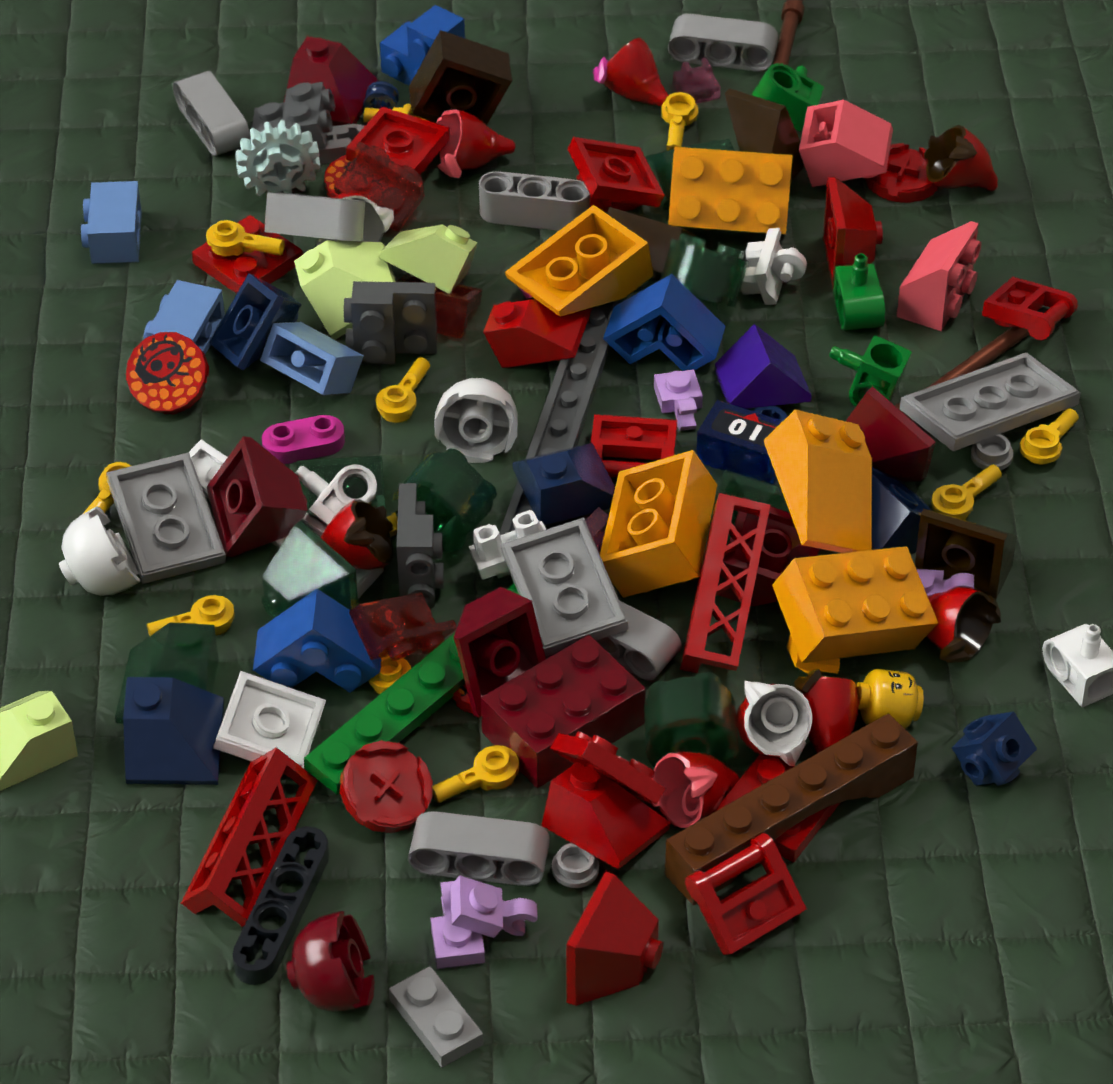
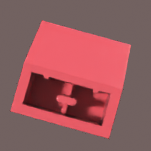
[799,100,893,187]
[897,221,982,331]

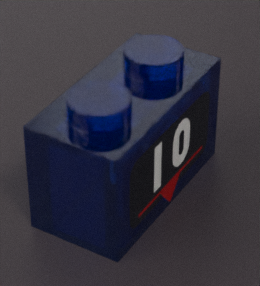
[696,400,782,487]

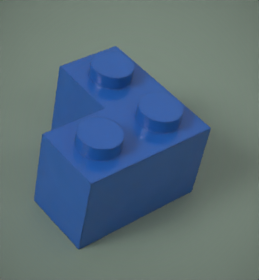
[380,5,465,85]
[603,274,726,371]
[253,589,384,692]

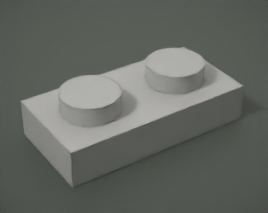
[389,966,483,1068]

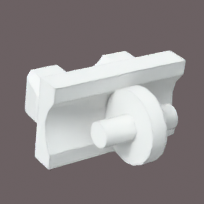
[738,228,807,305]
[468,510,546,580]

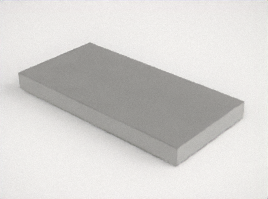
[899,353,1081,451]

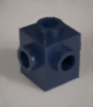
[952,711,1037,786]

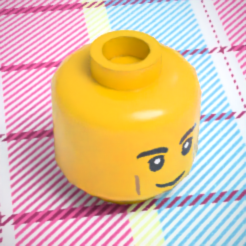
[856,669,924,729]

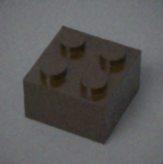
[409,30,512,125]

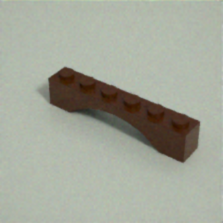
[665,713,918,906]

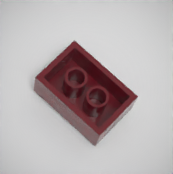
[481,635,646,788]

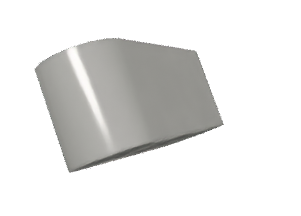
[668,14,778,71]
[173,71,251,156]
[479,171,590,230]
[264,192,366,241]
[596,600,682,680]
[408,812,550,886]

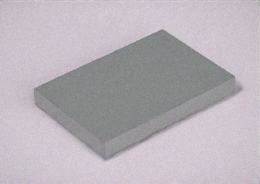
[106,452,226,584]
[501,517,629,657]

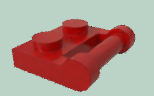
[982,277,1078,340]
[591,414,678,478]
[684,833,807,955]

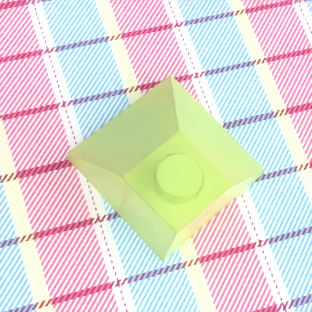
[378,225,478,294]
[294,240,396,340]
[0,691,78,791]

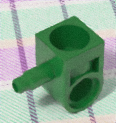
[751,63,824,132]
[833,253,885,331]
[829,335,912,407]

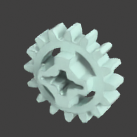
[235,120,321,196]

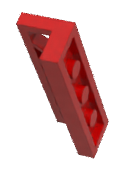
[680,493,771,673]
[181,747,318,927]

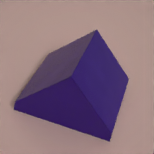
[715,324,811,410]

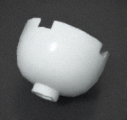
[434,378,518,463]
[59,506,141,596]

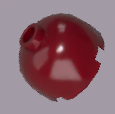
[287,911,375,1012]

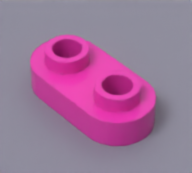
[262,415,345,464]

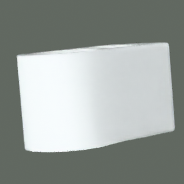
[295,464,377,526]
[1043,624,1113,707]

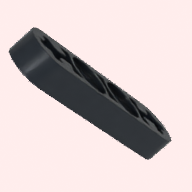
[232,826,329,985]

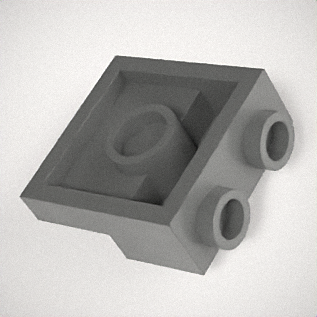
[250,82,335,150]
[344,281,438,364]
[397,483,444,608]

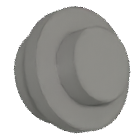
[971,434,1013,470]
[552,843,599,888]

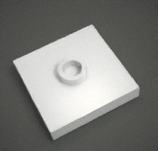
[213,671,326,769]

